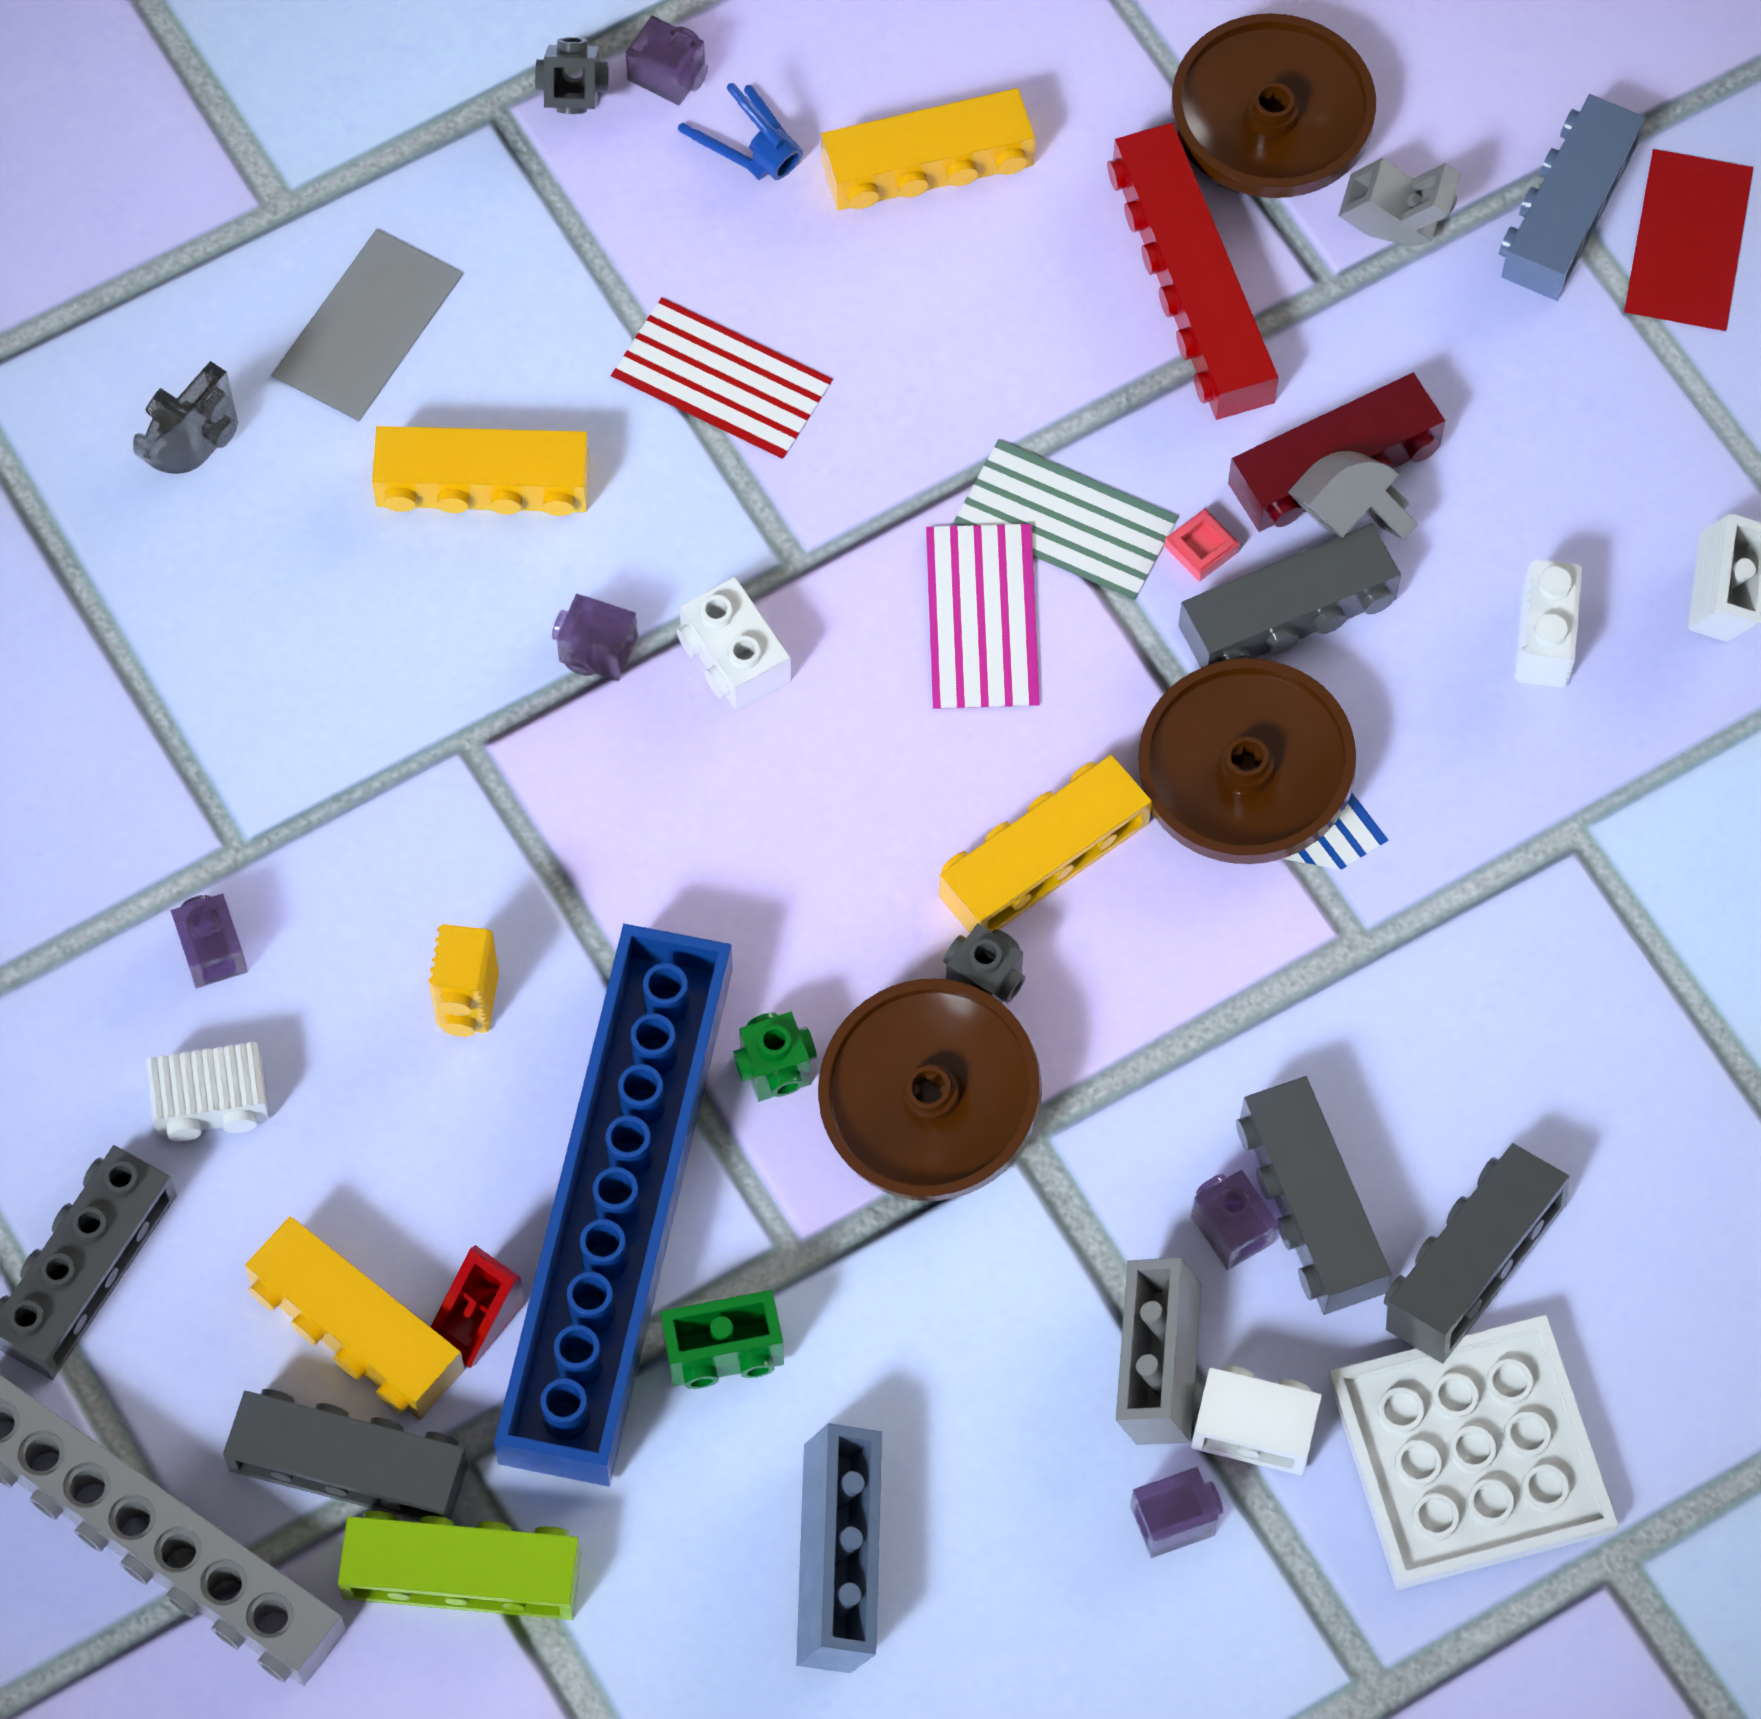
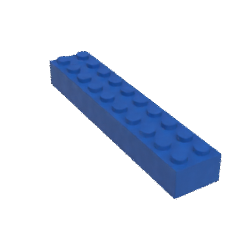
[494,923,733,1487]

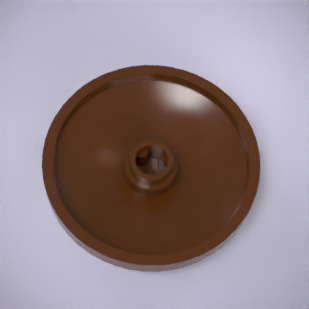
[1171,13,1376,198]
[1138,658,1356,864]
[818,978,1042,1201]

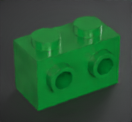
[660,1290,784,1389]

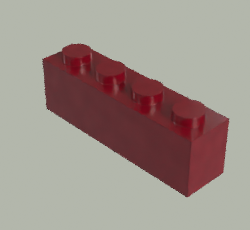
[1228,372,1446,532]

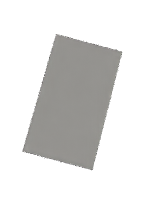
[271,229,463,421]

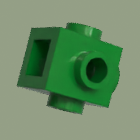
[733,1011,817,1102]

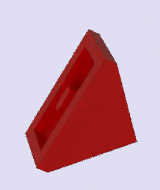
[430,1245,525,1368]

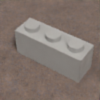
[1115,1257,1202,1445]

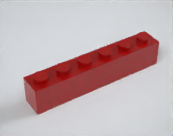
[1107,122,1279,420]

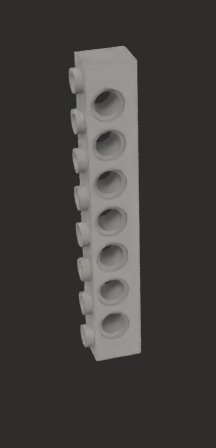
[0,1375,346,1687]

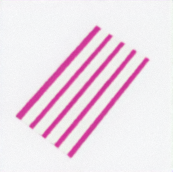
[926,524,1040,709]

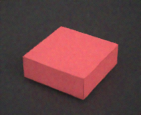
[1165,508,1240,582]

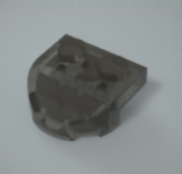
[133,361,238,474]

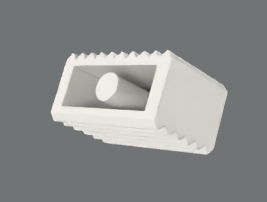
[1688,513,1761,642]
[1514,559,1582,688]
[146,1041,269,1142]

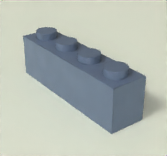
[1499,94,1645,301]
[796,1423,882,1673]

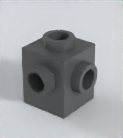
[535,37,609,114]
[943,923,1026,1004]

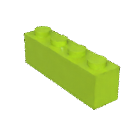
[338,1511,581,1620]

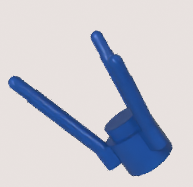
[678,83,803,180]

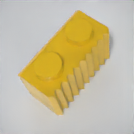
[428,924,499,1037]

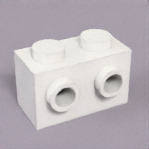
[677,576,791,712]
[1191,1366,1322,1476]

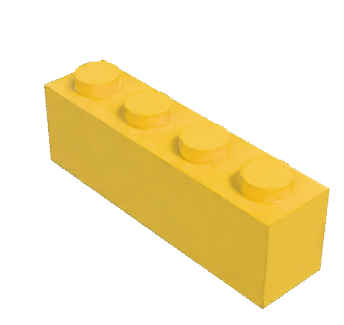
[821,88,1035,211]
[372,426,590,516]
[939,754,1152,933]
[245,1216,465,1420]

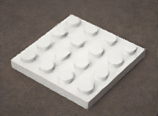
[1328,1315,1619,1591]

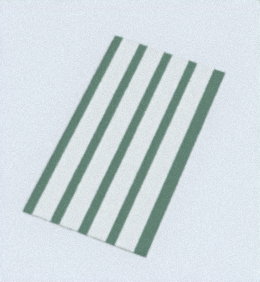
[953,439,1179,600]

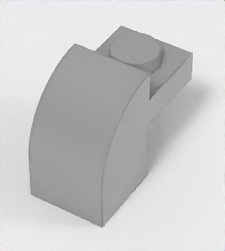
[1338,158,1461,245]
[1288,451,1418,540]

